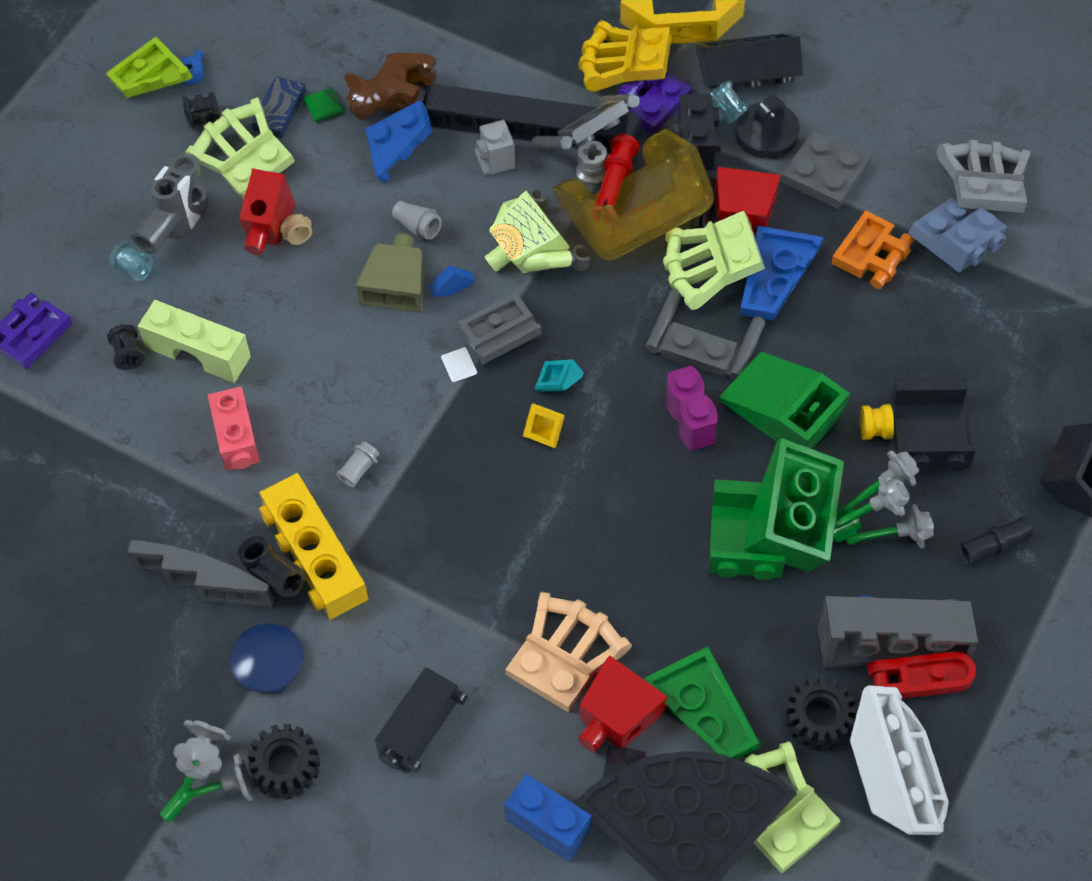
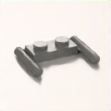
[532,94,640,149]
[645,289,765,380]

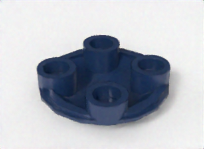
[229,623,304,694]

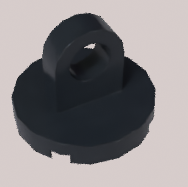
[735,95,800,158]

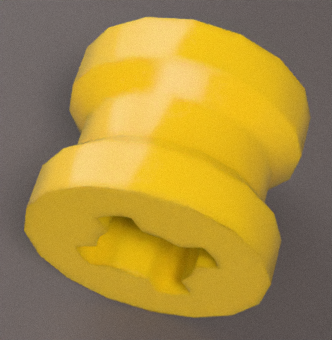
[859,404,894,441]

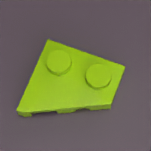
[106,37,193,98]

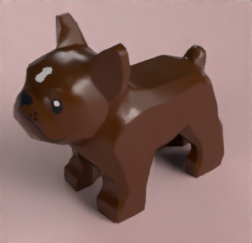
[344,52,437,120]

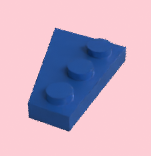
[740,226,824,321]

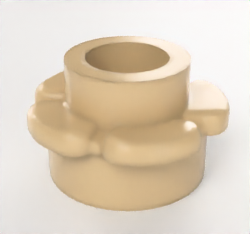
[280,214,312,245]

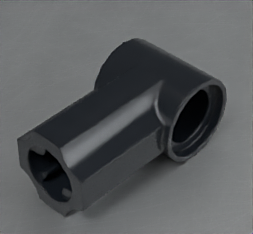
[237,536,306,598]

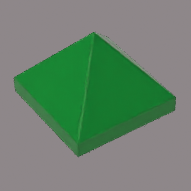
[303,87,344,123]

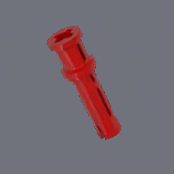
[591,134,639,223]

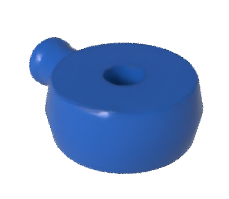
[180,50,205,85]

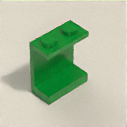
[709,479,785,580]

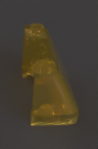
[552,129,714,260]

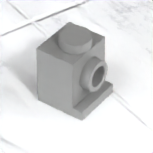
[475,120,515,177]

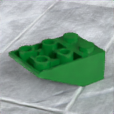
[718,352,850,449]

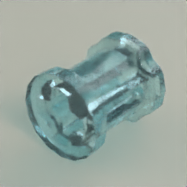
[710,80,749,123]
[109,240,155,282]

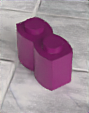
[666,366,718,451]

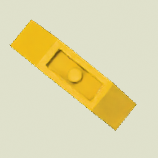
[620,0,745,44]

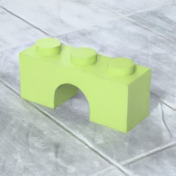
[138,300,251,383]

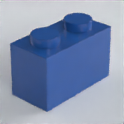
[504,774,592,862]

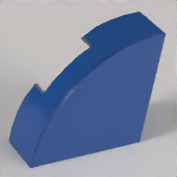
[428,265,476,297]

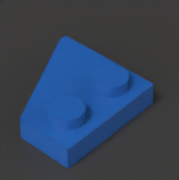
[365,101,432,183]

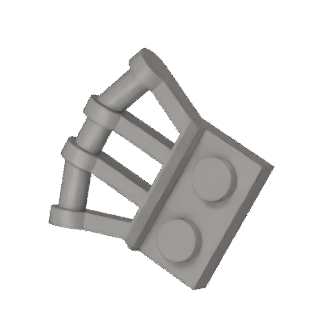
[937,139,1031,213]

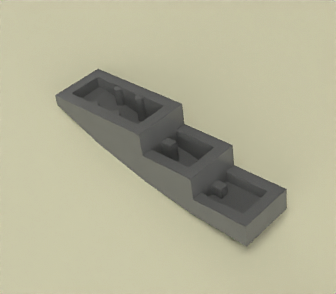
[128,539,274,607]

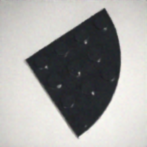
[574,751,797,881]

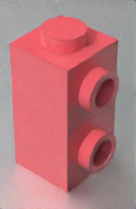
[207,386,260,470]

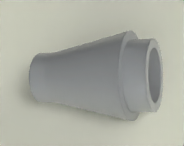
[392,201,442,240]

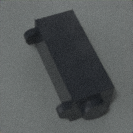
[375,667,468,772]

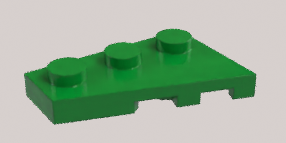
[643,647,761,759]

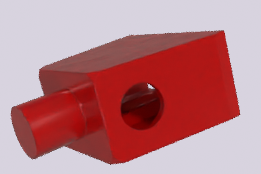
[715,167,780,235]
[239,168,296,255]
[578,655,667,753]

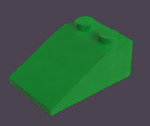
[744,438,844,572]

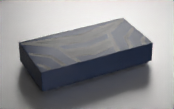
[251,76,306,138]

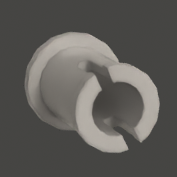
[336,442,379,488]

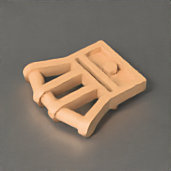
[506,592,632,713]

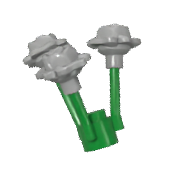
[833,451,934,549]

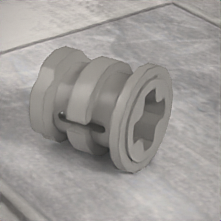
[576,141,607,185]

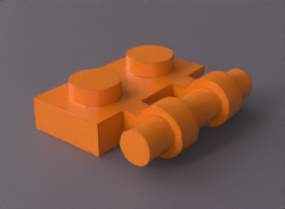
[831,210,914,289]

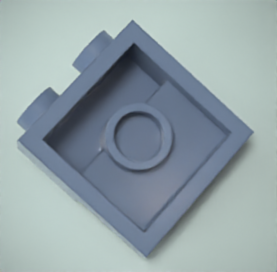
[908,198,1007,273]

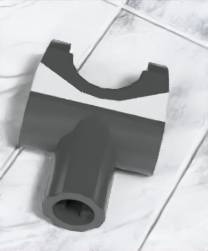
[131,154,208,254]

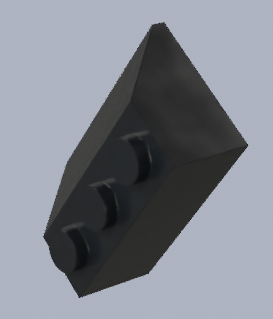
[695,33,803,91]

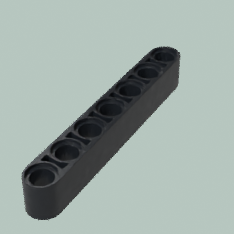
[422,84,642,154]

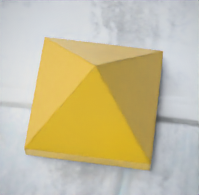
[523,403,565,448]

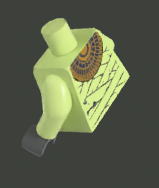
[484,188,591,273]

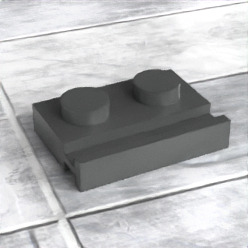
[457,292,542,365]

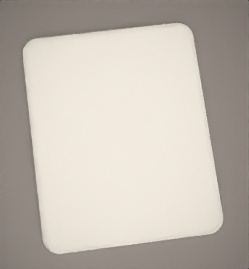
[441,347,477,382]

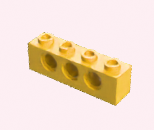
[258,473,369,620]

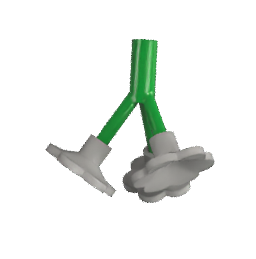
[160,720,254,822]

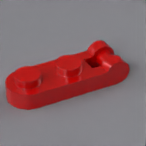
[867,652,976,699]

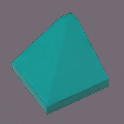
[534,359,584,392]

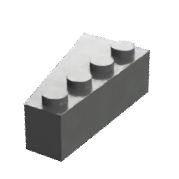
[818,596,978,668]

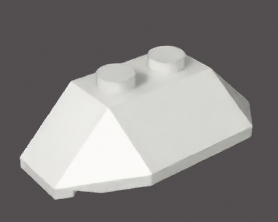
[850,686,949,835]

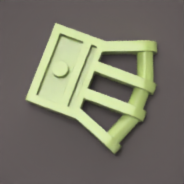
[185,97,295,200]
[663,210,765,310]
[744,741,841,874]

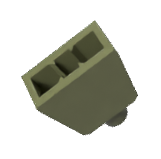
[356,233,424,313]

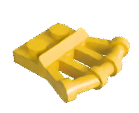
[579,21,672,92]

